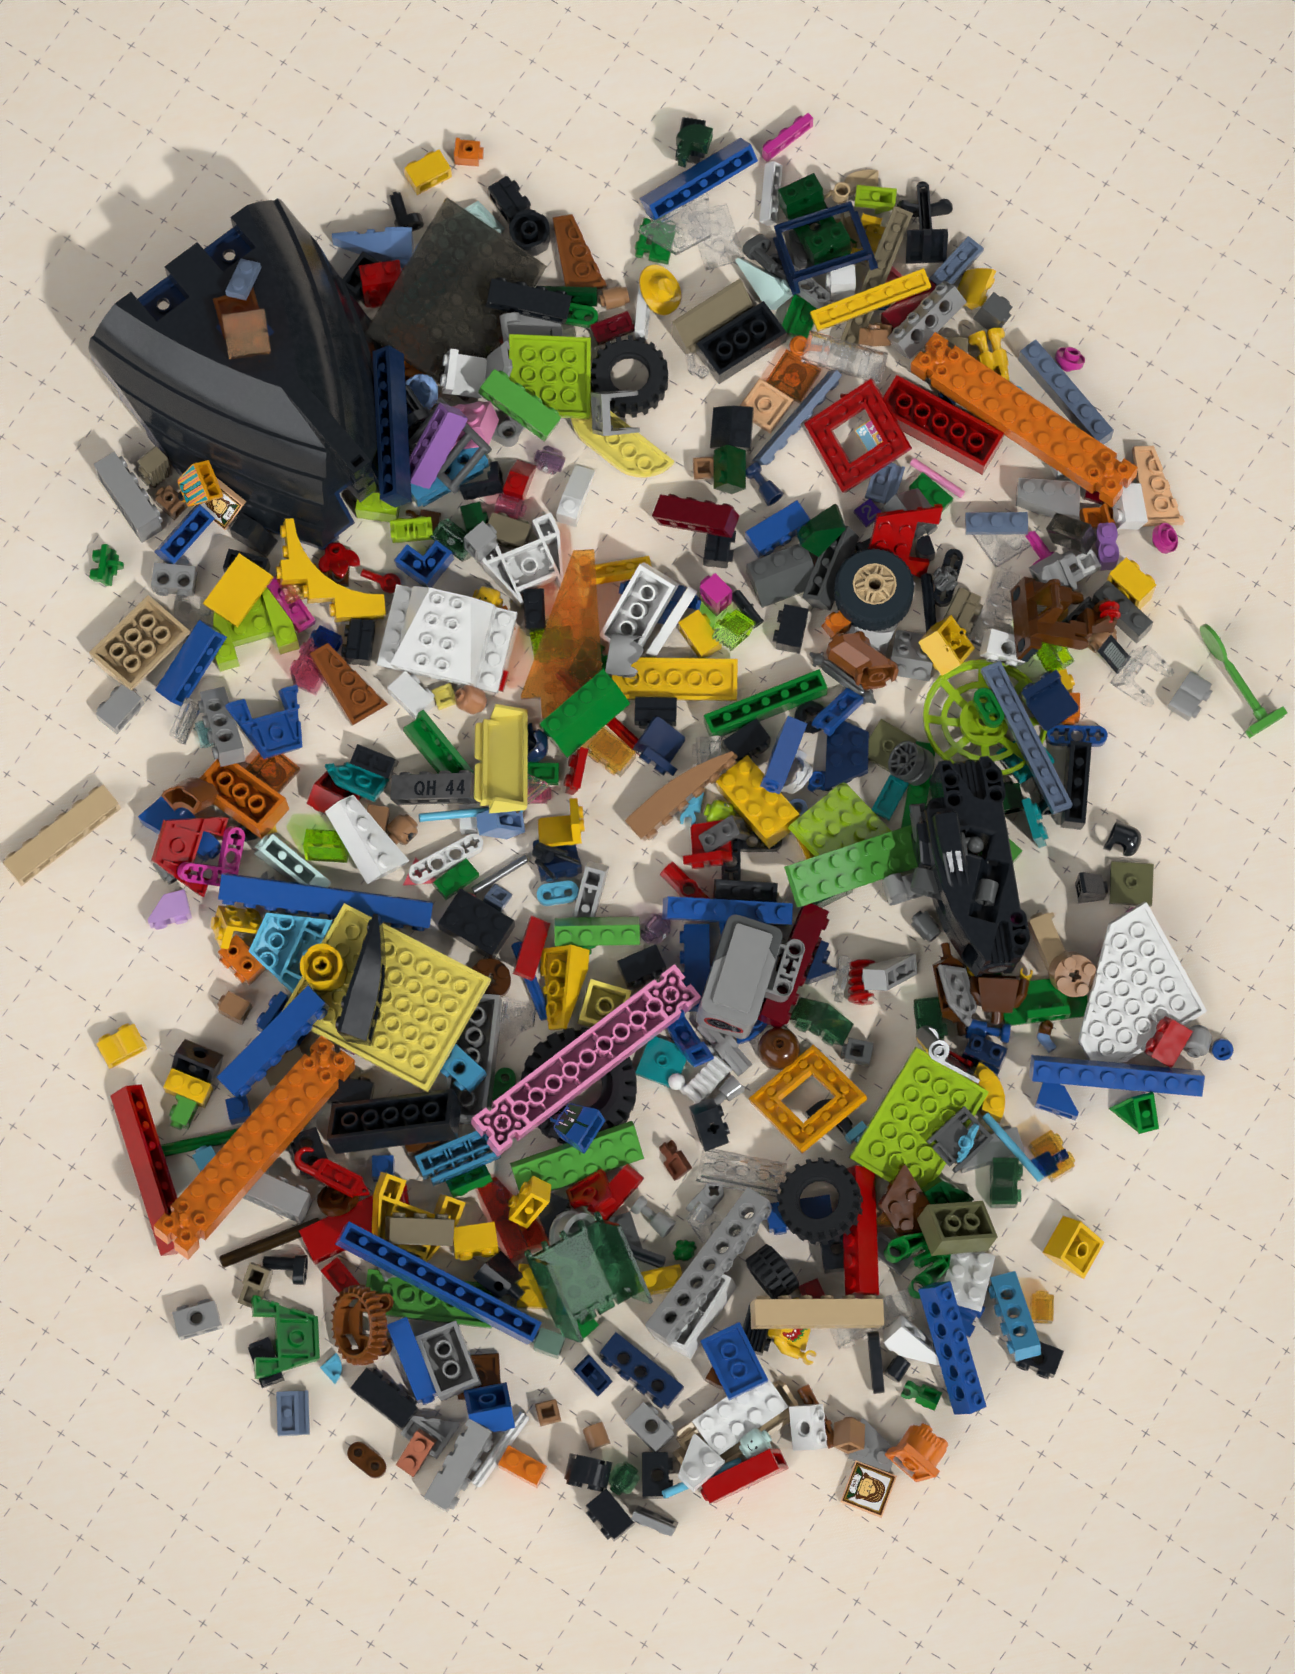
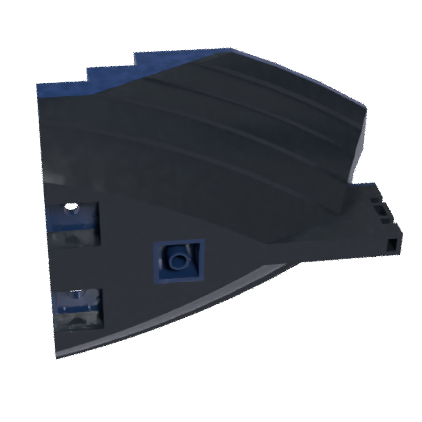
[88,198,414,550]

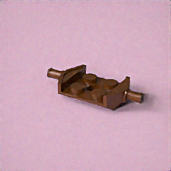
[932,943,974,1036]

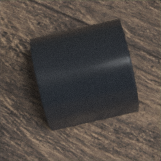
[915,535,936,561]
[884,1355,911,1383]

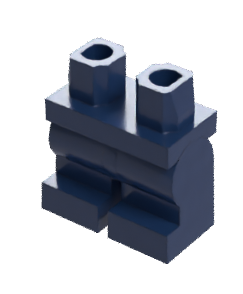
[961,1033,1008,1077]

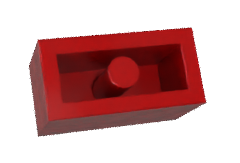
[1144,1016,1193,1068]

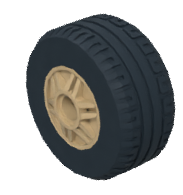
[834,548,914,631]

